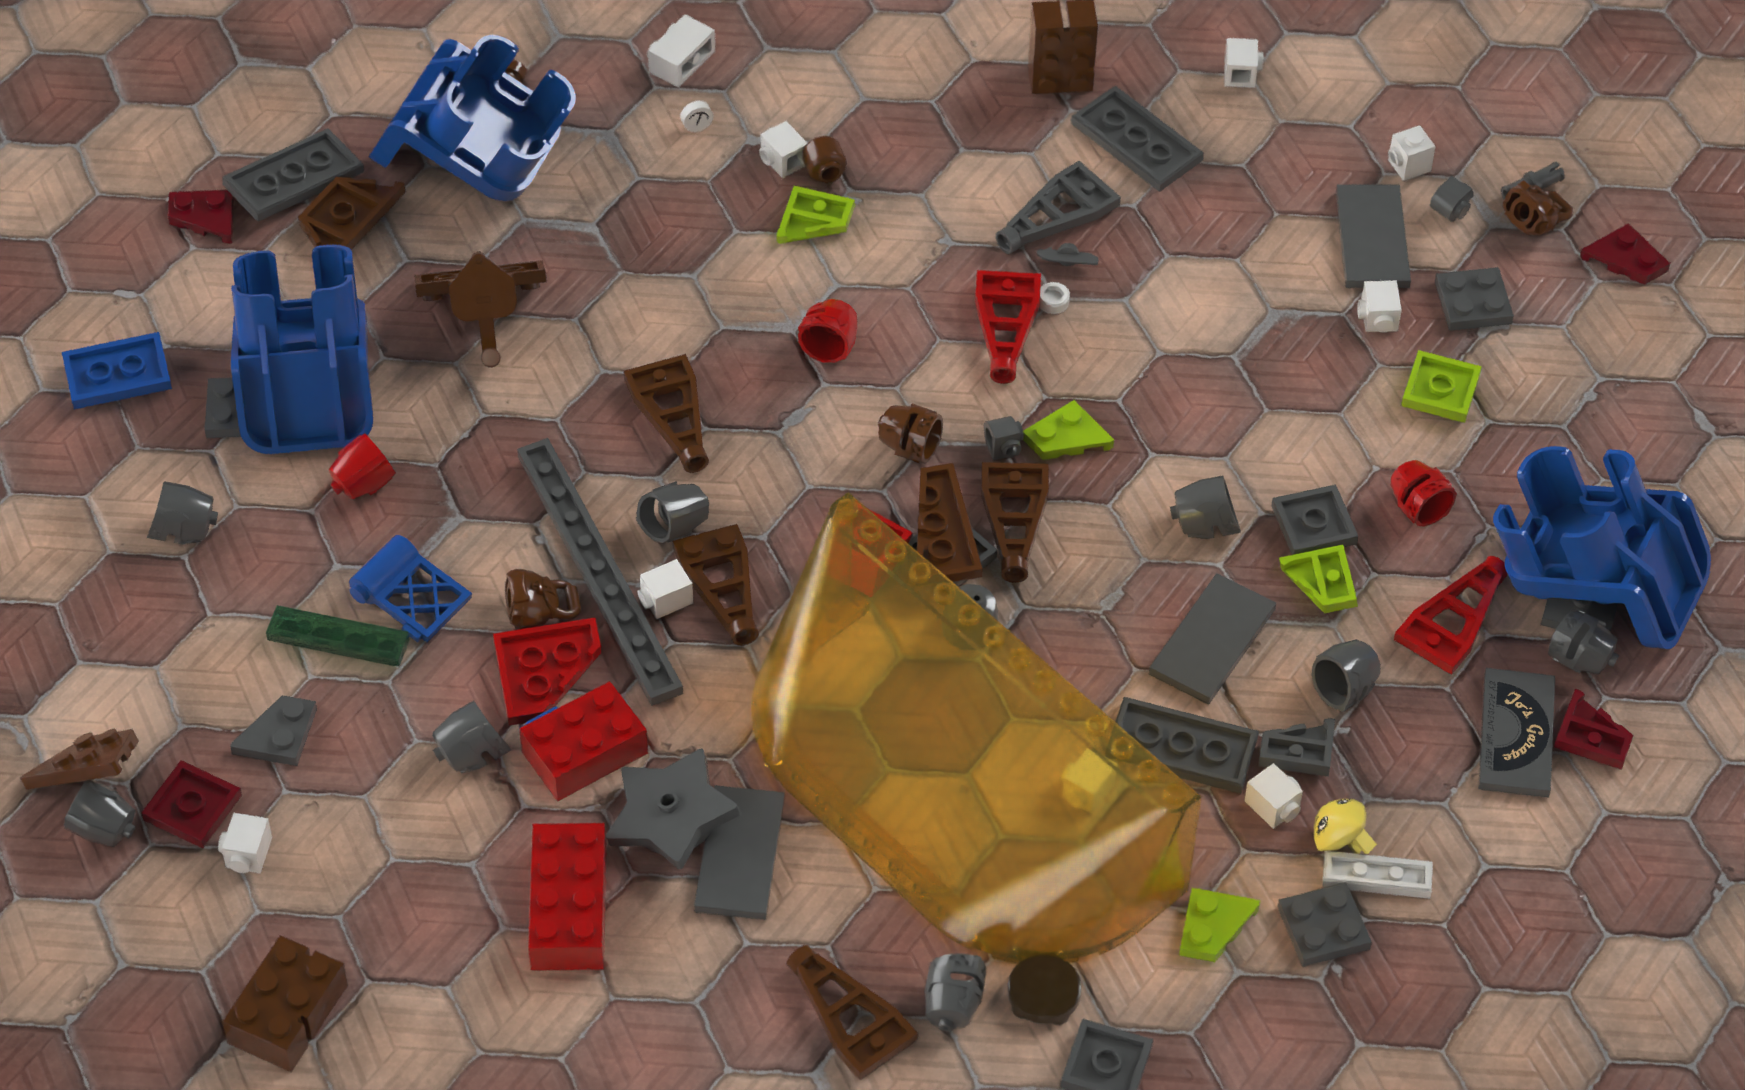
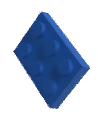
[62,332,172,409]

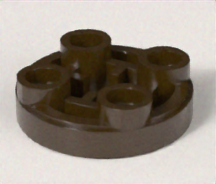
[1008,954,1081,1025]

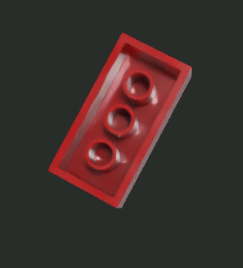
[528,823,607,971]

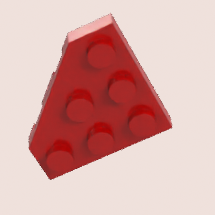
[493,617,601,726]

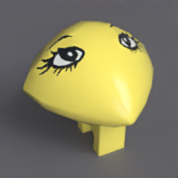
[1314,799,1377,854]

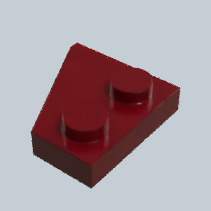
[1580,223,1670,285]
[1554,689,1634,770]

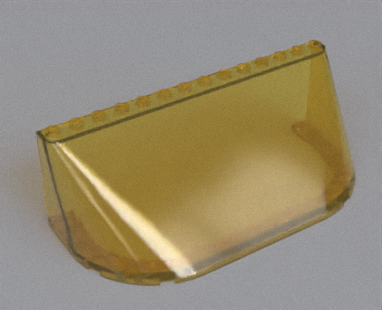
[751,492,1201,964]

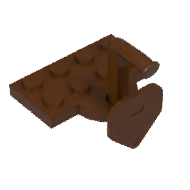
[414,251,547,368]

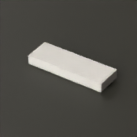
[1322,851,1433,899]

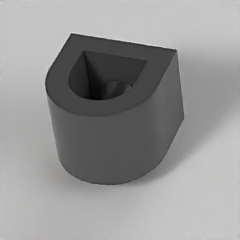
[1430,176,1474,221]
[984,416,1024,461]

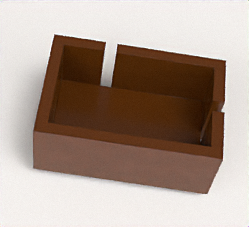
[1028,0,1098,94]
[222,935,348,1072]

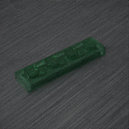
[266,605,410,667]

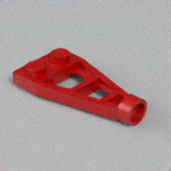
[975,270,1041,384]
[1394,556,1508,675]

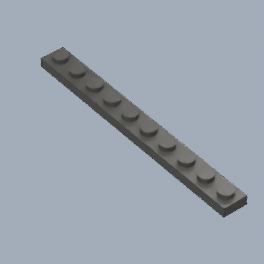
[517,438,683,706]

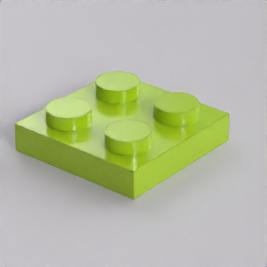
[1401,350,1482,423]

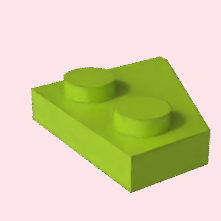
[776,186,855,244]
[1023,400,1114,460]
[1279,545,1358,613]
[1179,888,1260,962]

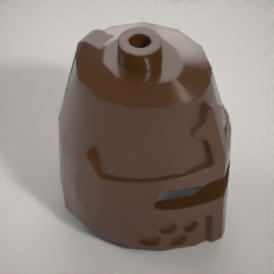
[878,403,943,464]

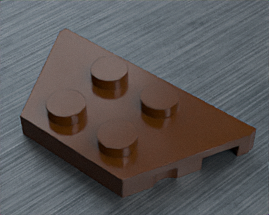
[298,177,406,250]
[20,728,139,790]

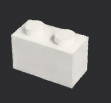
[647,15,715,88]

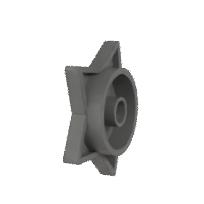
[606,748,740,870]

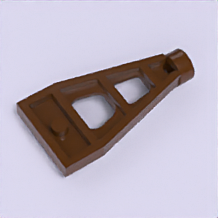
[623,354,709,473]
[981,462,1049,583]
[673,524,759,646]
[786,945,918,1080]

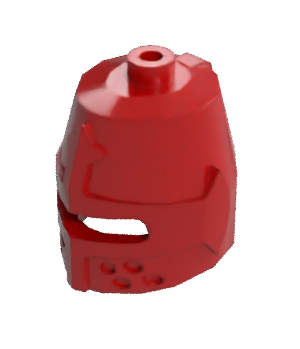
[797,299,858,363]
[328,433,396,500]
[1390,460,1457,527]

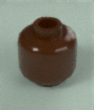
[802,136,847,183]

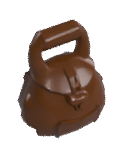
[1503,180,1573,236]
[505,569,581,630]

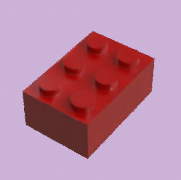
[519,681,648,801]

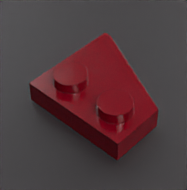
[168,189,234,244]

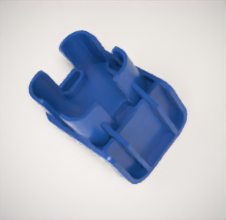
[368,35,576,201]
[231,245,373,454]
[1493,446,1711,649]

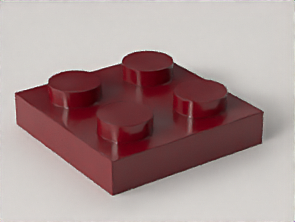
[141,760,242,849]

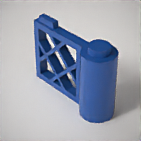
[349,535,472,642]

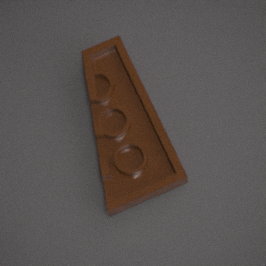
[915,463,983,588]

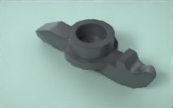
[1037,243,1098,266]

